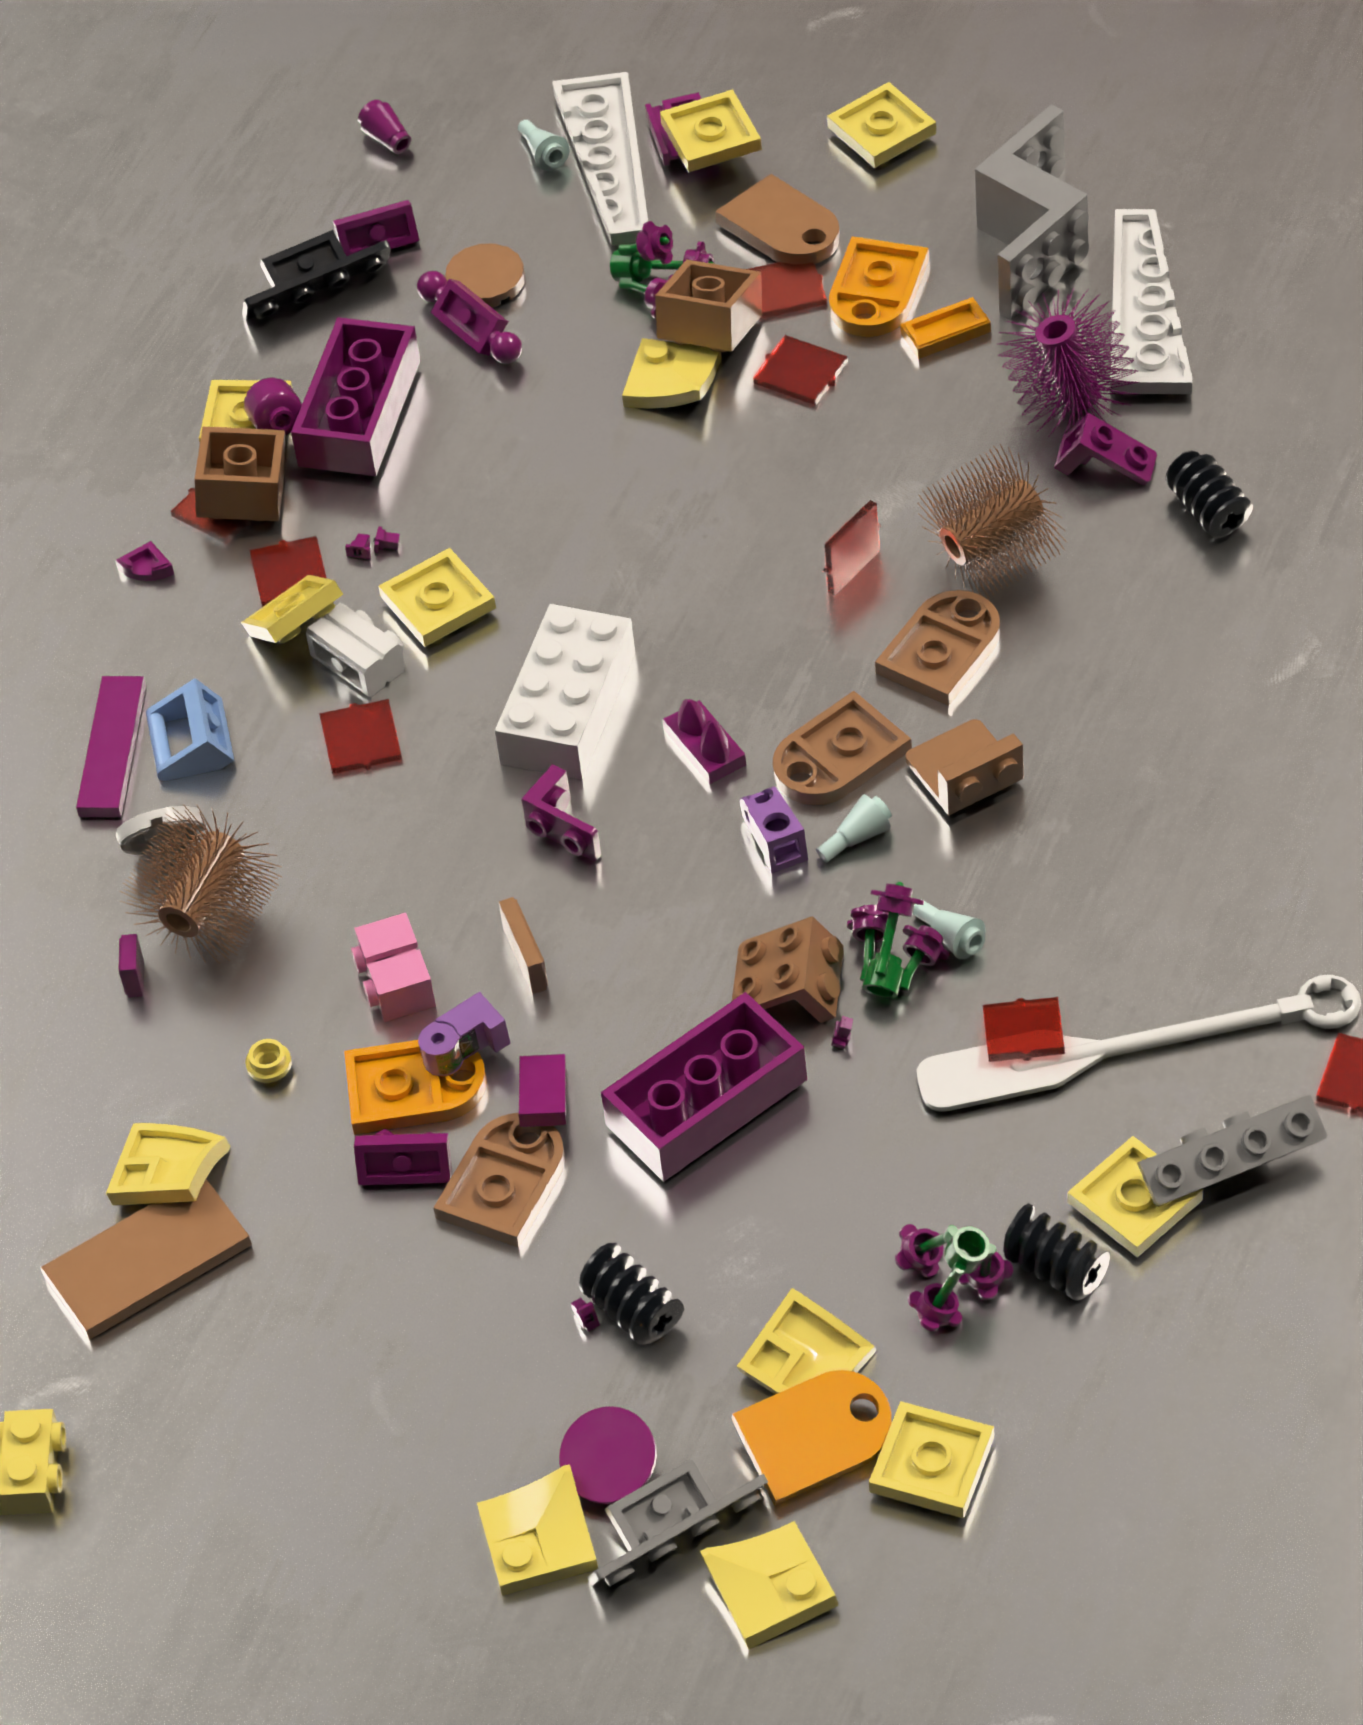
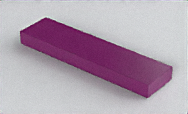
[76,676,146,817]

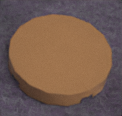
[445,243,525,308]

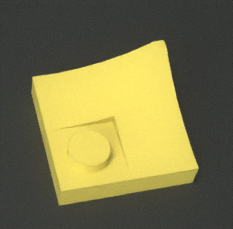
[622,338,721,408]
[106,1123,231,1205]
[737,1288,876,1395]
[477,1464,598,1596]
[700,1521,839,1650]

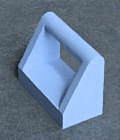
[146,678,234,781]

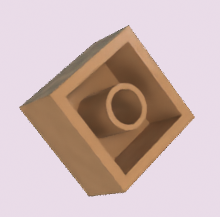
[655,260,762,352]
[194,426,286,521]

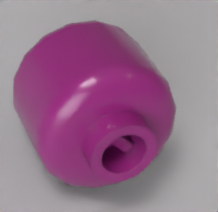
[244,377,302,436]

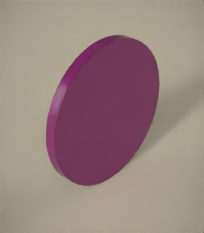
[559,1406,657,1504]

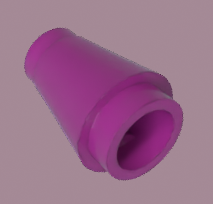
[358,99,412,154]

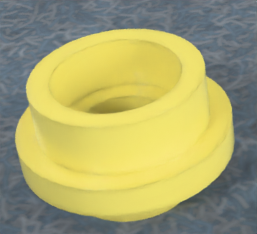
[245,1039,292,1083]

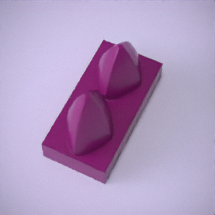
[333,200,420,256]
[663,699,746,785]
[353,1129,452,1185]

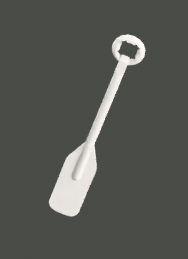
[917,975,1361,1112]

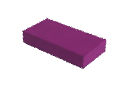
[519,1054,566,1127]

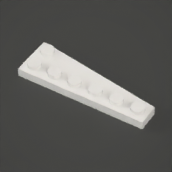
[553,72,648,245]
[1110,209,1192,394]

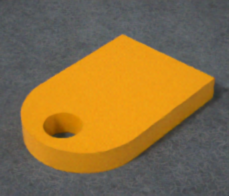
[829,236,929,337]
[344,1040,487,1135]
[732,1370,892,1506]

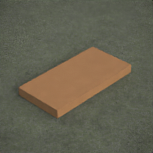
[41,1179,252,1340]

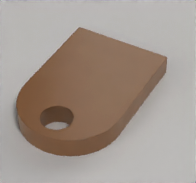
[716,174,840,266]
[875,590,1000,706]
[773,691,912,805]
[433,1113,565,1248]

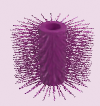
[996,288,1140,439]

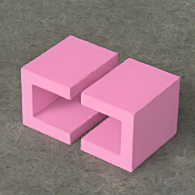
[351,913,436,1022]

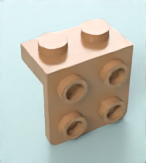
[906,719,1024,816]
[732,916,844,1023]

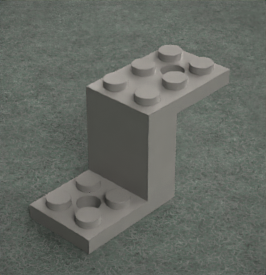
[975,104,1089,320]

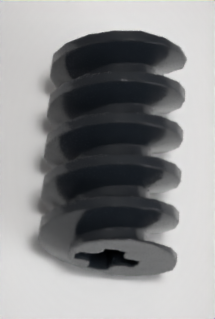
[1165,451,1253,538]
[1003,1203,1110,1301]
[579,1243,684,1345]

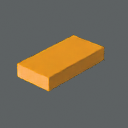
[900,297,991,359]

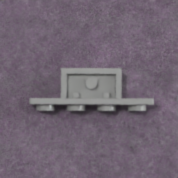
[1137,1094,1328,1206]
[587,1458,768,1587]

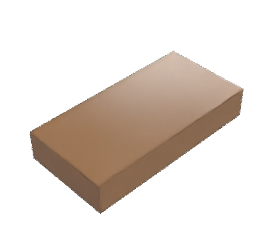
[499,897,548,995]

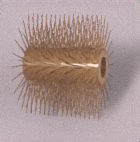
[917,444,1067,599]
[120,804,282,964]

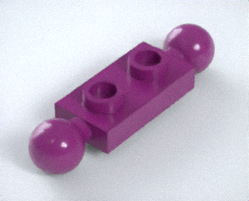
[417,271,522,364]

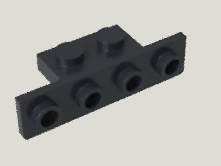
[242,230,391,321]

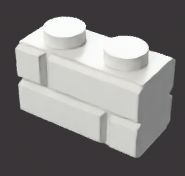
[306,603,405,697]

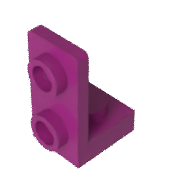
[1054,413,1157,486]
[521,764,601,861]

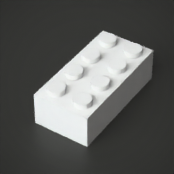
[495,604,635,780]

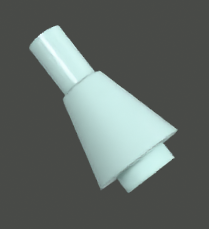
[518,119,570,171]
[816,794,892,863]
[912,899,986,959]

